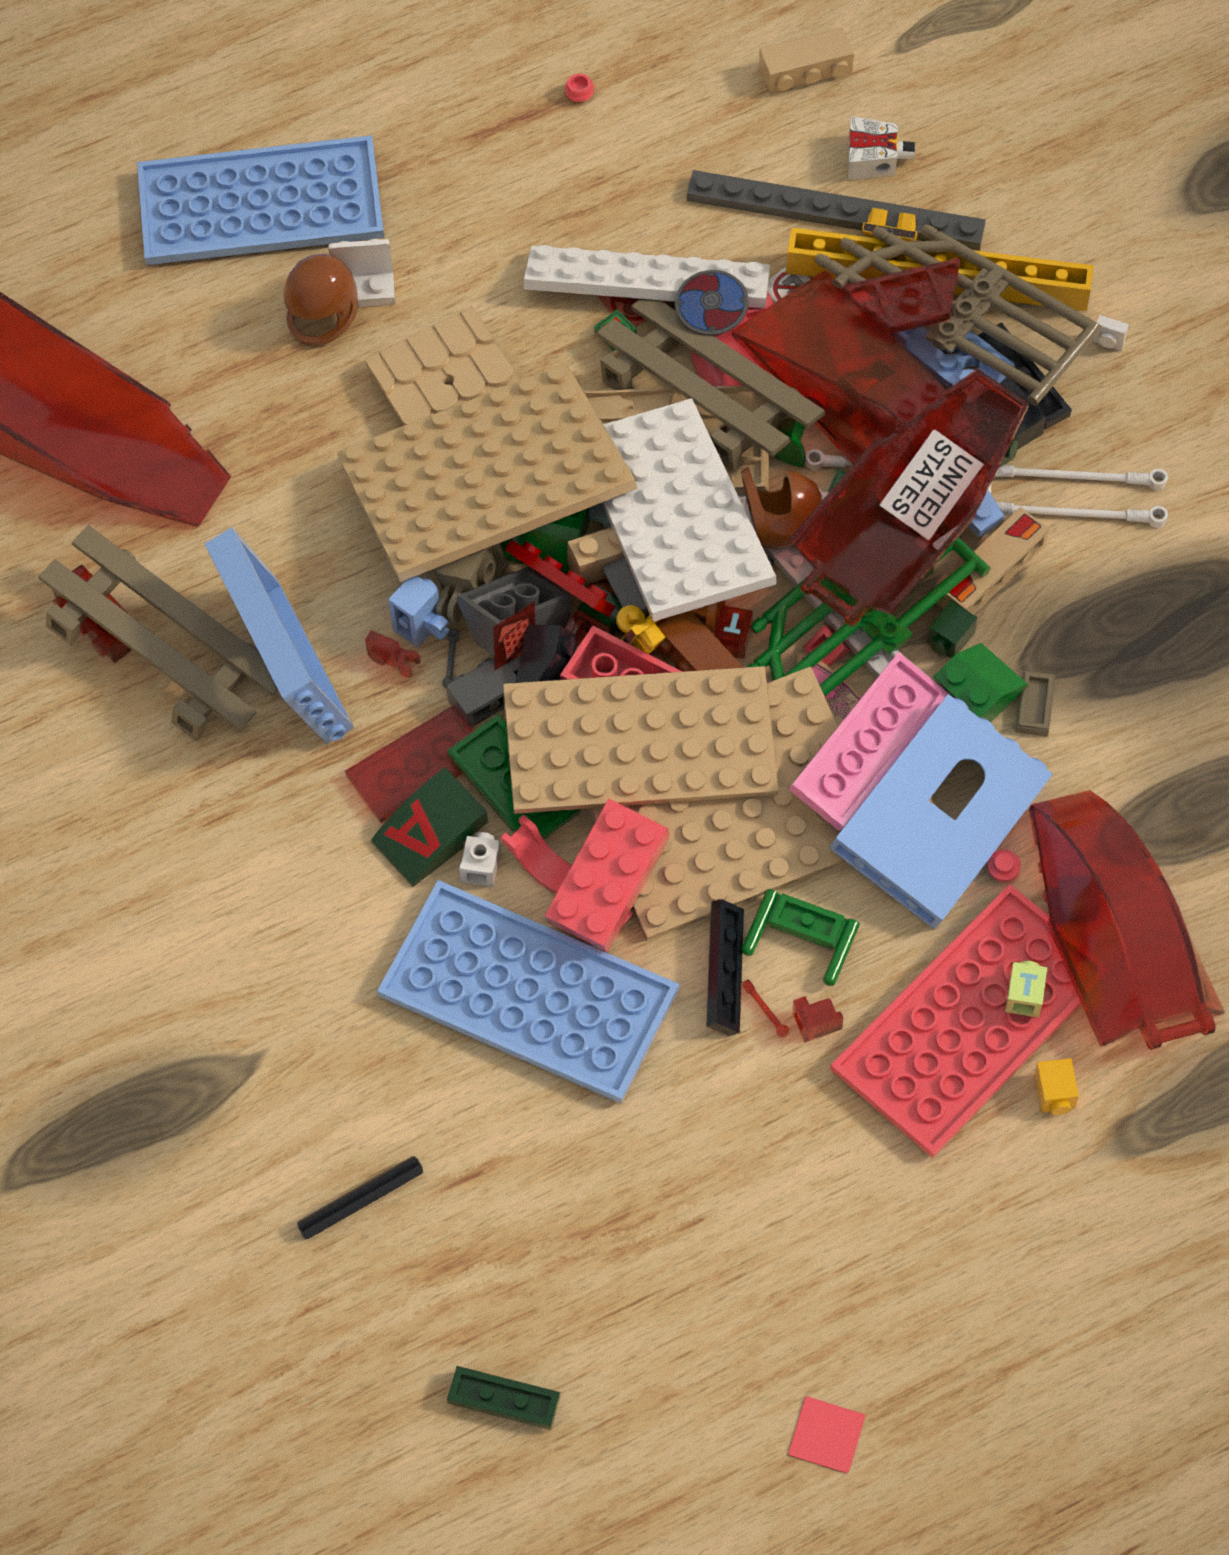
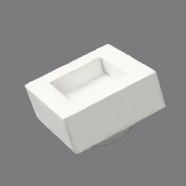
[1092,315,1129,351]

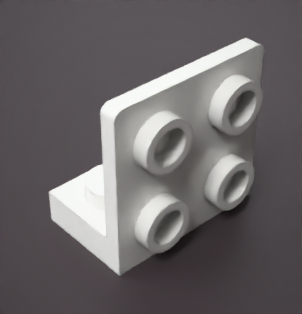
[328,239,395,307]

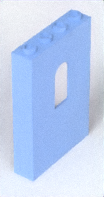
[205,528,354,744]
[829,694,1053,929]

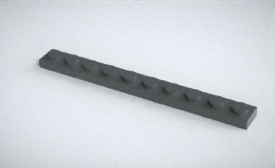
[687,170,986,251]

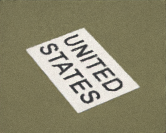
[880,429,984,540]

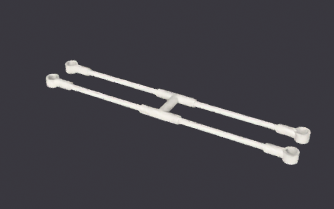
[805,449,1168,528]

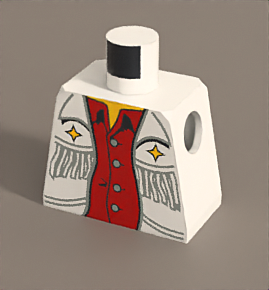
[848,117,915,180]

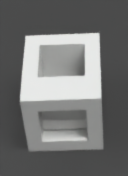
[459,832,501,887]

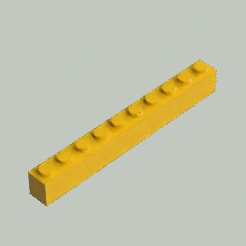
[786,228,1094,311]

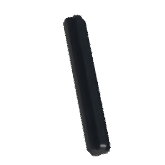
[297,1156,423,1239]

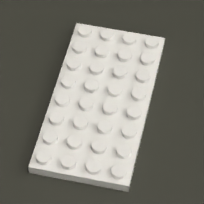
[602,398,776,622]

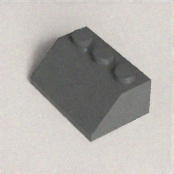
[457,566,572,658]

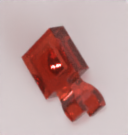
[365,630,421,678]

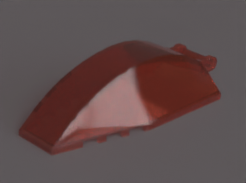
[790,368,1029,627]
[1029,790,1225,1050]

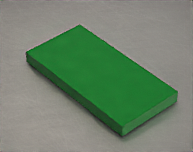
[447,713,580,839]

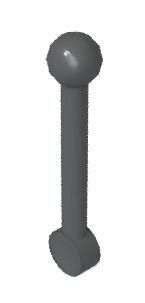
[442,629,460,688]

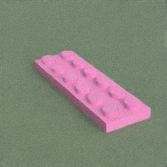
[788,652,948,831]

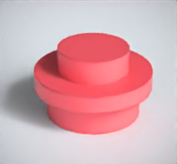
[565,74,594,102]
[987,850,1021,882]

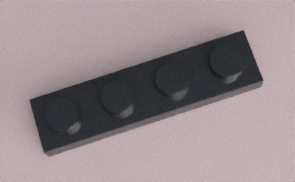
[977,322,1072,430]
[706,899,744,1036]

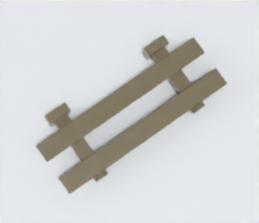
[597,299,825,472]
[38,525,278,741]

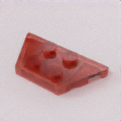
[844,257,960,334]

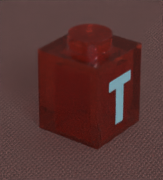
[714,605,753,659]

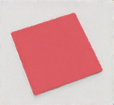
[788,1396,865,1473]

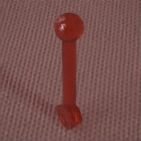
[742,979,789,1037]

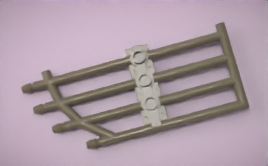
[815,224,1102,406]

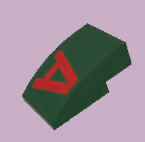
[371,767,488,887]

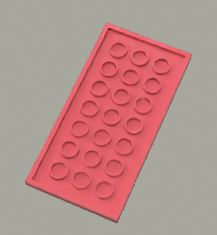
[830,884,1113,1158]

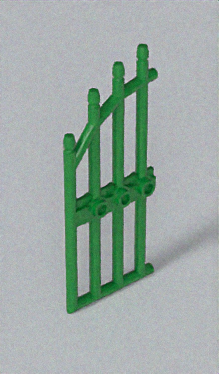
[745,511,991,697]

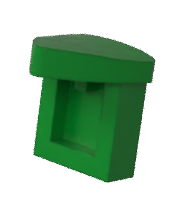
[774,417,806,467]

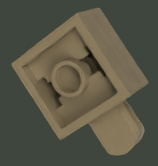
[435,543,508,624]

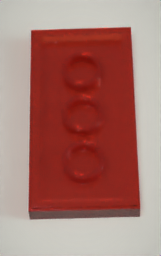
[345,705,473,823]

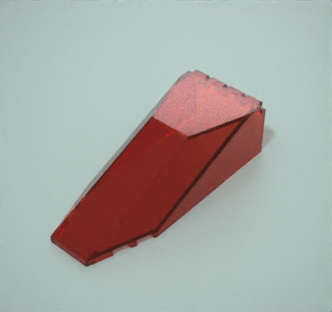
[0,292,231,527]

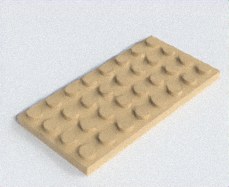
[503,666,779,814]

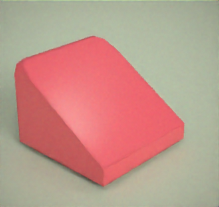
[802,625,851,667]

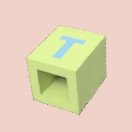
[1005,961,1047,1018]

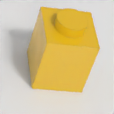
[1034,1058,1079,1115]

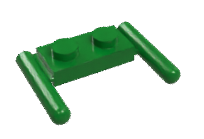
[741,889,860,986]

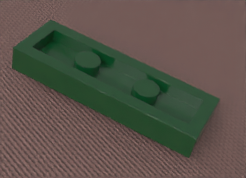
[447,1366,560,1430]

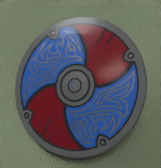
[675,270,748,335]

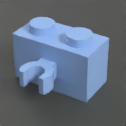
[388,576,450,648]

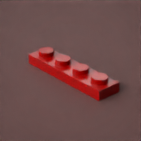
[505,539,616,617]

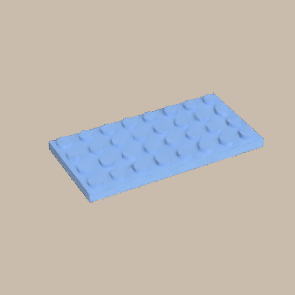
[137,135,384,265]
[377,880,679,1104]

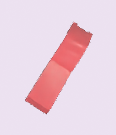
[501,814,633,930]

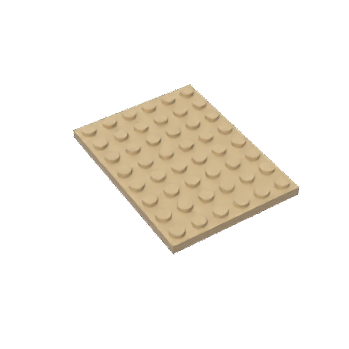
[337,362,637,582]
[589,666,863,941]

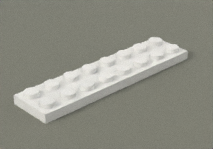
[524,245,770,309]

